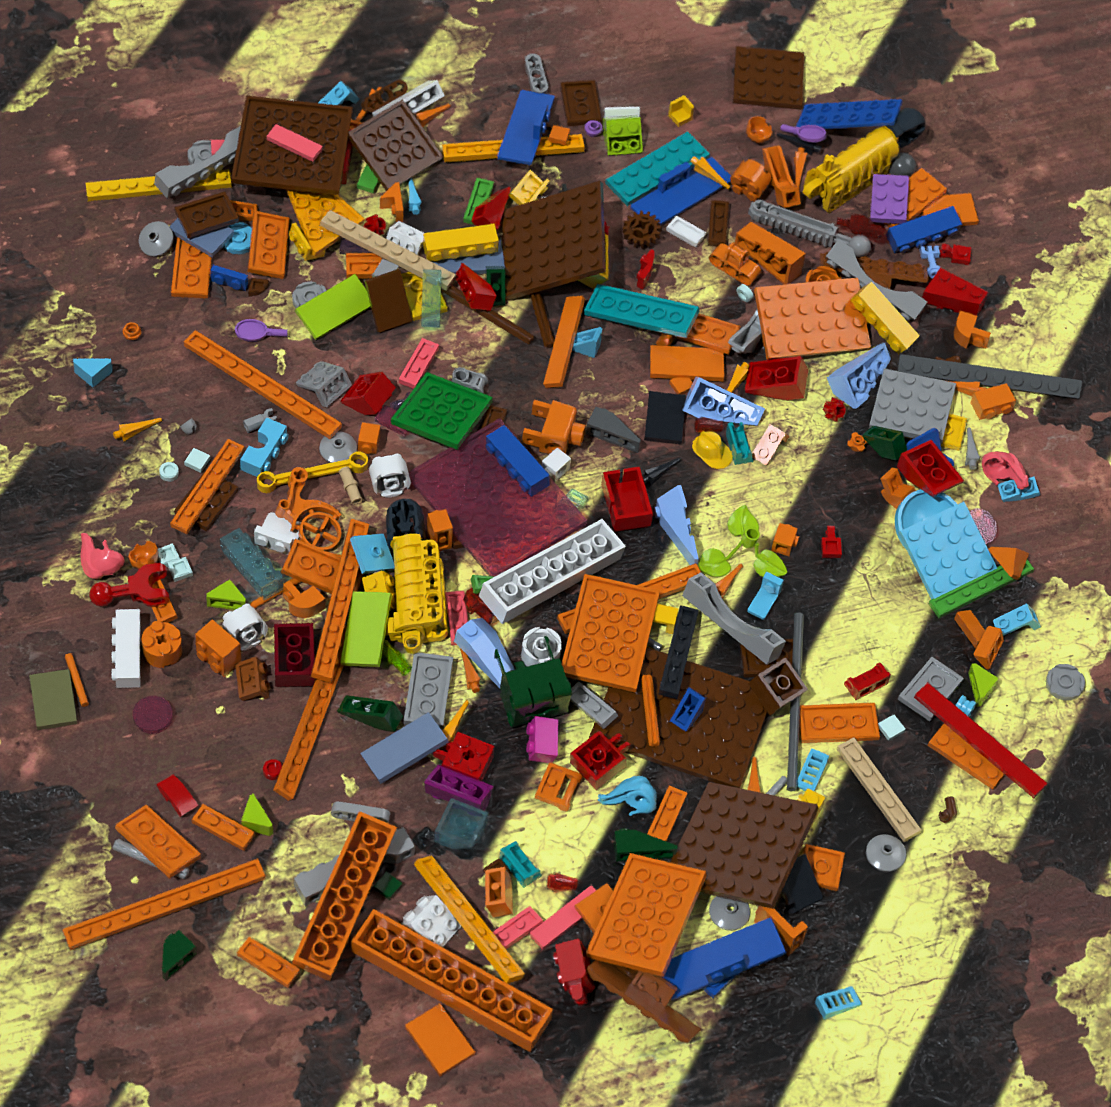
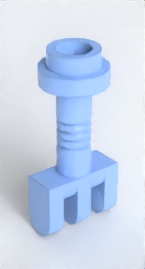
[920,246,941,279]

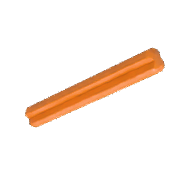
[641,675,660,747]

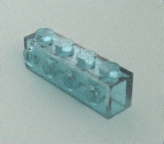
[220,528,284,600]

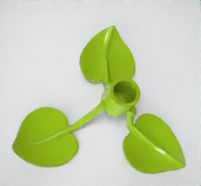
[698,505,787,577]

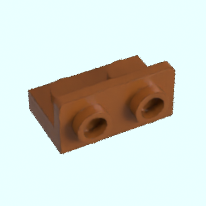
[235,657,270,701]

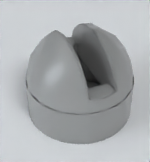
[180,418,197,434]

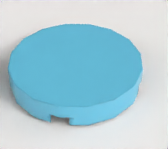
[223,222,252,254]

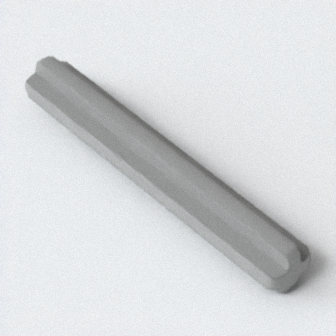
[113,839,189,879]

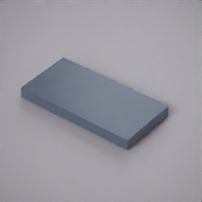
[431,240,505,274]
[360,712,449,784]

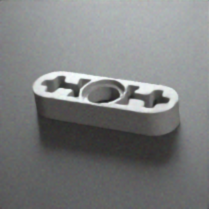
[525,54,548,94]
[331,802,390,824]

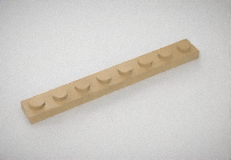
[320,210,456,290]

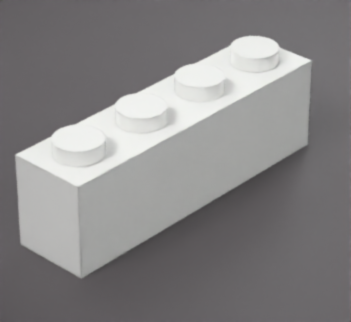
[372,80,445,116]
[112,609,141,688]

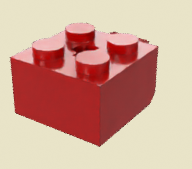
[570,731,631,791]
[431,732,495,781]
[553,938,595,1006]

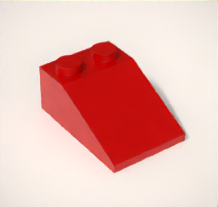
[745,356,808,400]
[897,440,964,497]

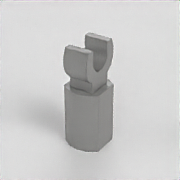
[243,408,277,433]

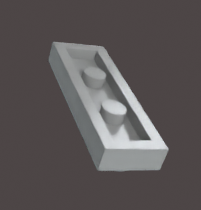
[570,682,618,729]

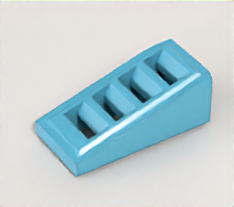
[797,749,829,791]
[815,986,861,1020]

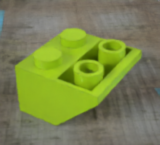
[603,115,643,155]

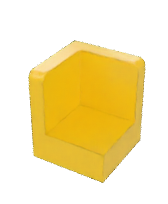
[668,95,694,127]
[653,604,679,634]

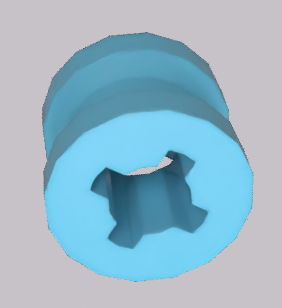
[956,695,976,717]

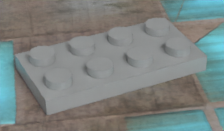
[404,652,453,729]

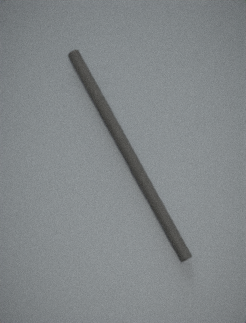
[787,613,804,791]

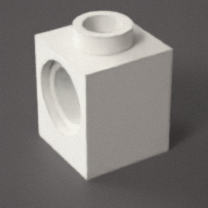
[542,448,571,482]

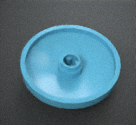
[895,489,958,549]

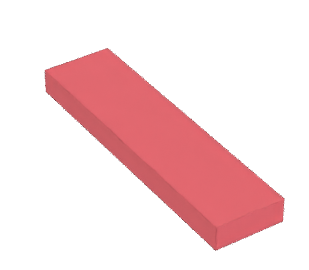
[529,885,596,950]

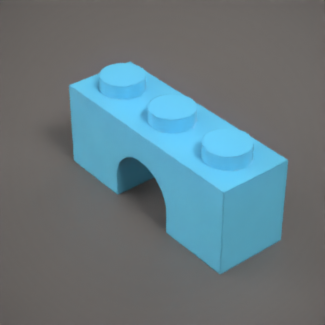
[240,417,288,477]

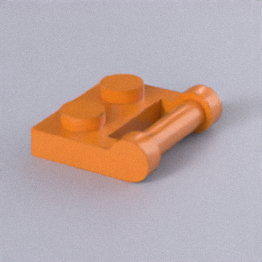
[535,762,583,811]

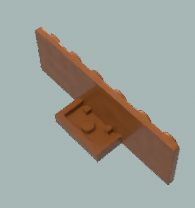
[820,252,928,289]
[586,960,701,1044]

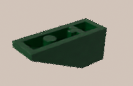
[337,695,403,732]
[613,828,678,862]

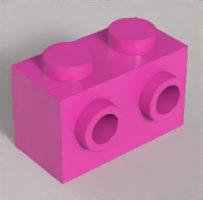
[526,716,558,763]

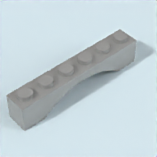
[154,126,241,199]
[825,239,927,321]
[682,572,786,665]
[294,827,415,906]

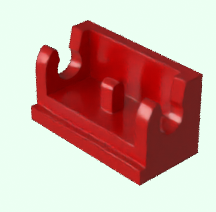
[844,662,891,701]

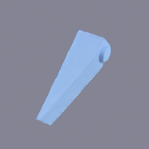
[827,343,891,409]
[682,376,765,425]
[654,485,699,565]
[454,618,515,688]

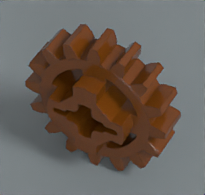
[622,211,661,248]

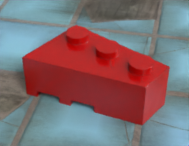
[922,268,988,316]

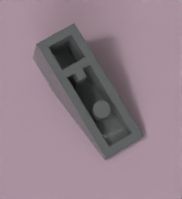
[586,407,641,453]

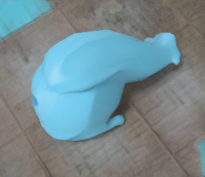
[598,776,657,816]

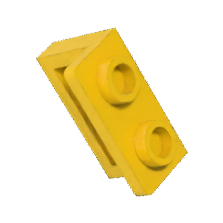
[509,170,550,205]
[289,223,326,261]
[362,571,397,611]

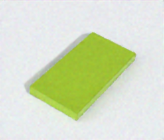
[295,274,371,340]
[340,591,392,667]

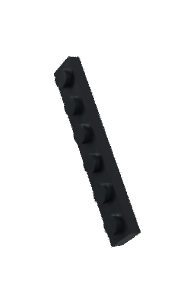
[658,605,699,699]

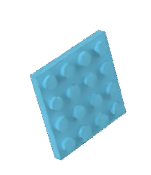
[898,502,997,600]

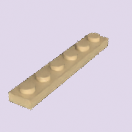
[837,738,921,842]

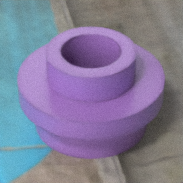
[585,120,602,137]

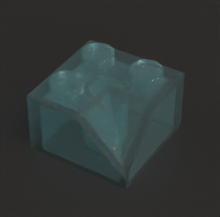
[434,798,488,849]

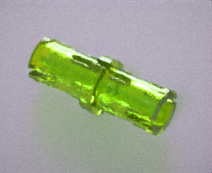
[382,640,412,676]

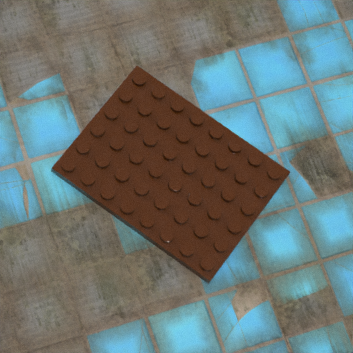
[589,647,768,788]

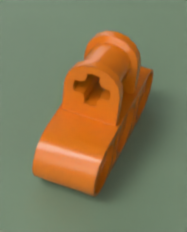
[709,242,761,286]

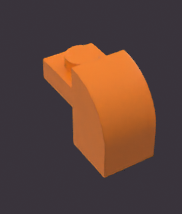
[953,311,991,349]
[880,467,916,509]
[282,580,325,618]

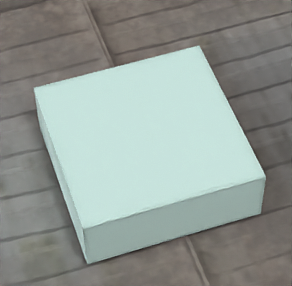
[184,448,210,473]
[158,543,180,567]
[167,557,193,582]
[878,715,906,741]

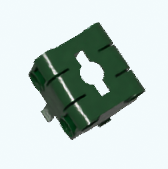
[494,636,572,728]

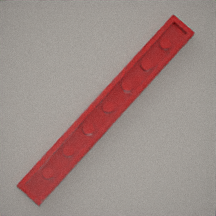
[914,683,1047,799]

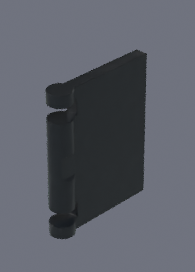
[781,853,823,914]

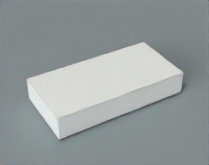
[666,216,706,247]

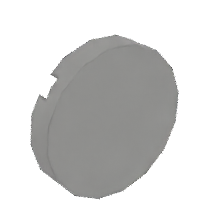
[188,140,212,165]
[292,281,327,308]
[1045,664,1085,701]

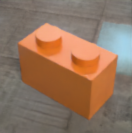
[971,383,1016,420]
[427,509,453,551]
[485,867,513,917]

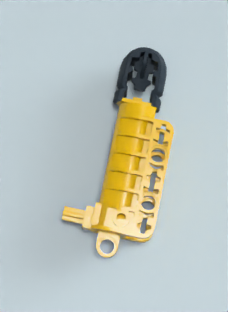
[803,108,926,213]
[385,499,448,654]

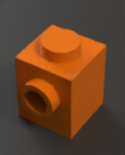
[771,523,799,556]

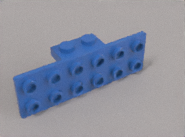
[497,90,555,165]
[796,99,903,129]
[630,157,731,225]
[661,918,786,1001]

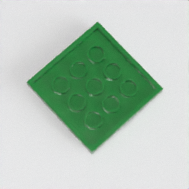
[391,372,493,450]

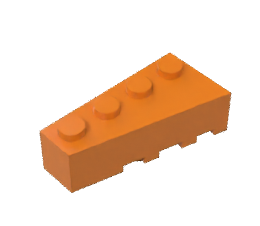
[735,222,806,284]

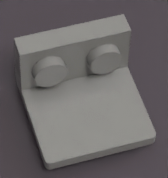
[296,361,352,407]

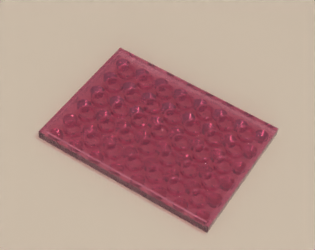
[409,418,587,577]

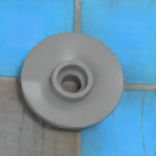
[139,221,174,257]
[319,432,357,463]
[866,834,906,872]
[709,896,750,931]

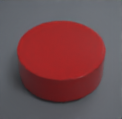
[263,759,283,780]

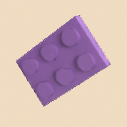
[870,174,909,224]

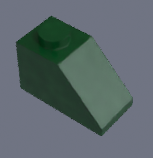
[485,266,505,305]
[862,426,907,460]
[162,930,197,981]

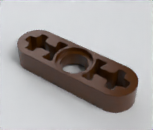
[361,80,408,113]

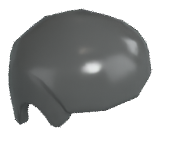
[889,153,917,176]

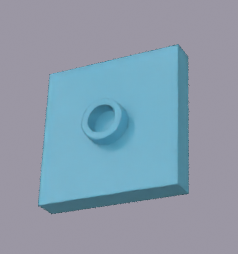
[350,534,394,574]

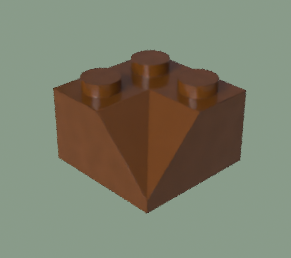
[748,657,808,716]

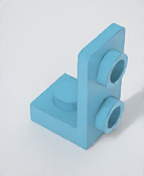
[318,81,359,106]
[747,571,784,620]
[993,604,1041,636]

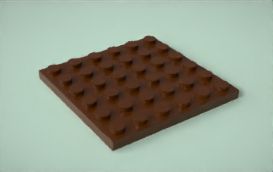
[231,95,352,195]
[503,181,606,301]
[670,782,819,909]

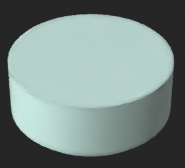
[737,284,754,302]
[159,462,179,482]

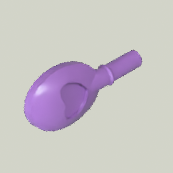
[781,124,826,142]
[235,319,288,341]

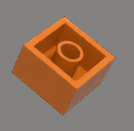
[195,619,241,677]

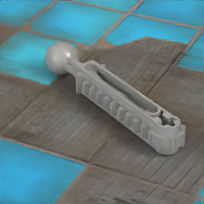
[748,200,871,257]

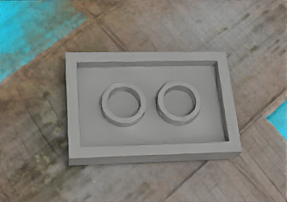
[898,657,964,721]

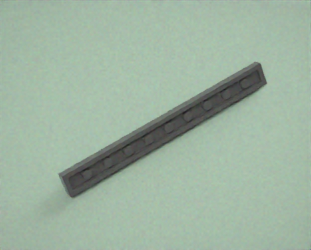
[897,354,1082,399]

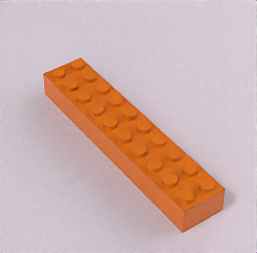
[351,909,553,1052]

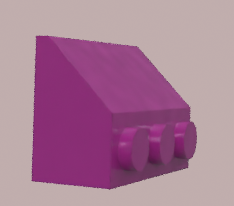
[424,765,493,814]

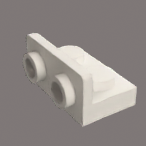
[386,221,423,255]

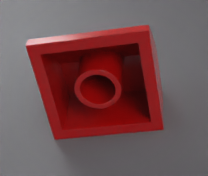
[341,372,396,415]

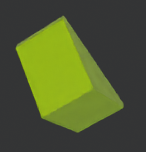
[206,580,246,610]
[968,663,998,707]
[241,794,273,836]

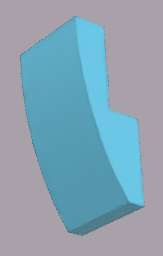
[998,477,1040,502]

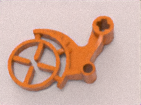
[275,467,342,552]

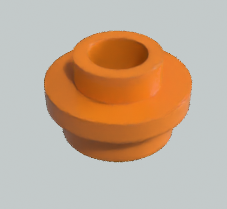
[123,322,141,340]

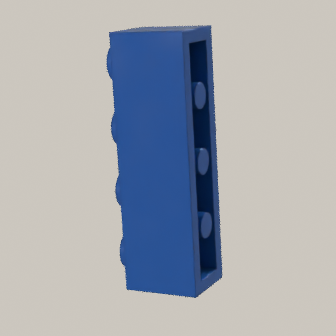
[886,206,962,253]
[486,425,550,497]

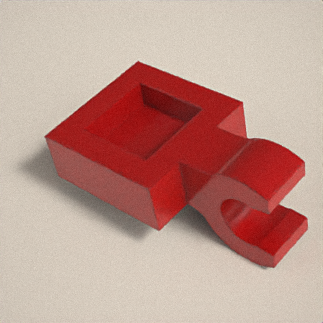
[939,244,971,266]
[821,526,842,558]

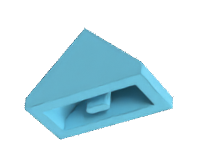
[572,327,603,358]
[73,359,112,387]

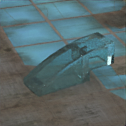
[421,269,441,328]

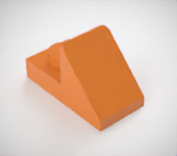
[380,182,404,222]

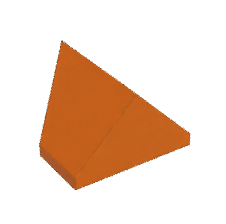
[988,547,1029,580]

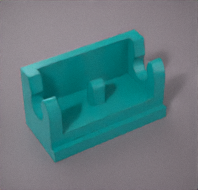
[726,422,753,465]
[499,841,542,888]

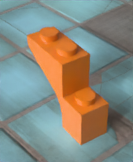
[762,145,801,208]

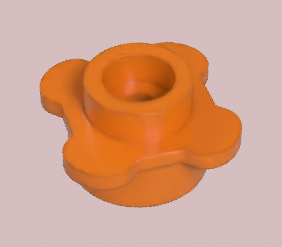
[847,432,867,452]

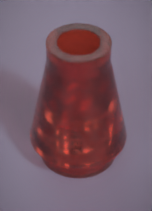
[694,416,723,434]
[547,872,578,892]

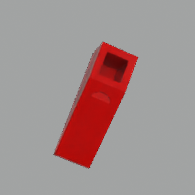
[471,187,511,230]
[455,263,496,311]

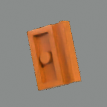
[346,253,382,279]

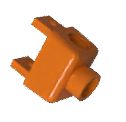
[522,400,586,454]

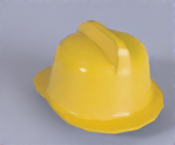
[692,431,732,469]

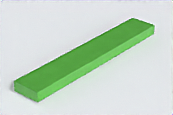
[928,560,1034,618]

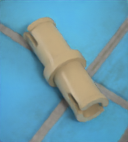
[339,467,363,505]

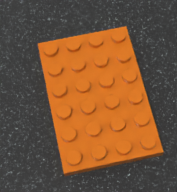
[754,278,871,360]
[562,574,660,693]
[586,853,707,977]

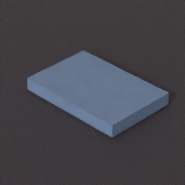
[170,218,234,257]

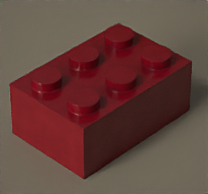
[274,623,315,687]

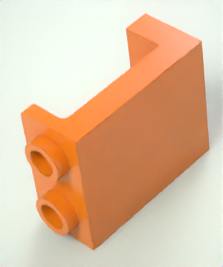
[754,906,808,956]

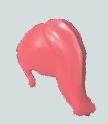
[981,451,1029,490]
[80,533,125,580]

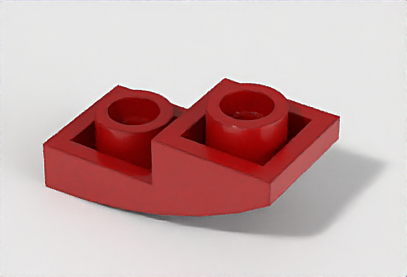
[636,249,654,290]
[156,774,198,817]

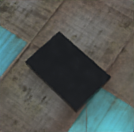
[644,391,686,445]

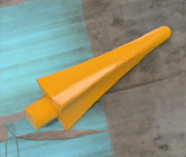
[690,156,730,189]
[727,362,749,393]
[113,418,162,442]
[440,700,469,749]

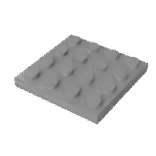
[869,369,956,444]

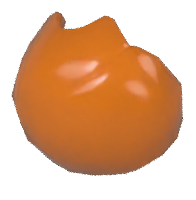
[746,116,772,144]
[128,541,158,569]

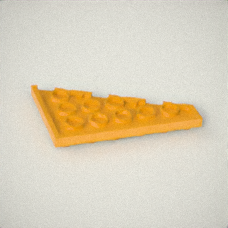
[286,189,364,257]

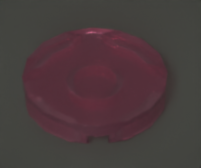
[969,508,997,544]
[133,696,173,734]

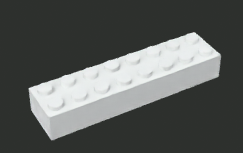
[479,519,626,624]

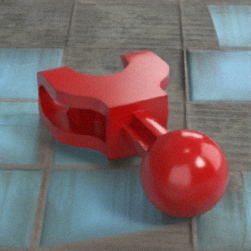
[89,563,170,607]

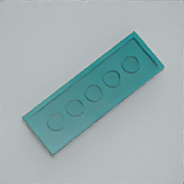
[605,131,710,207]
[584,284,700,338]

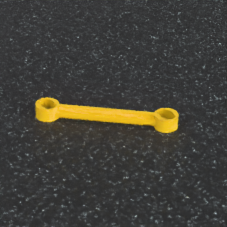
[257,452,368,493]

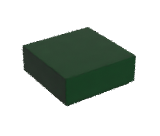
[374,871,403,901]

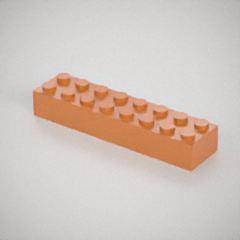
[292,811,397,981]

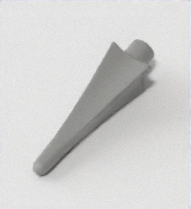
[965,427,980,470]

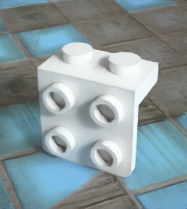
[254,512,304,555]
[401,895,461,947]

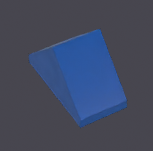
[670,687,706,731]

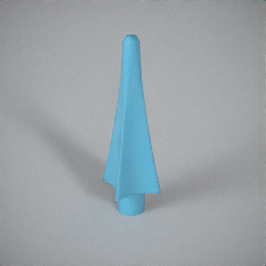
[408,178,422,215]

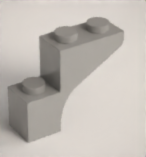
[728,310,762,354]

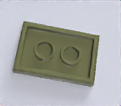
[29,669,77,730]

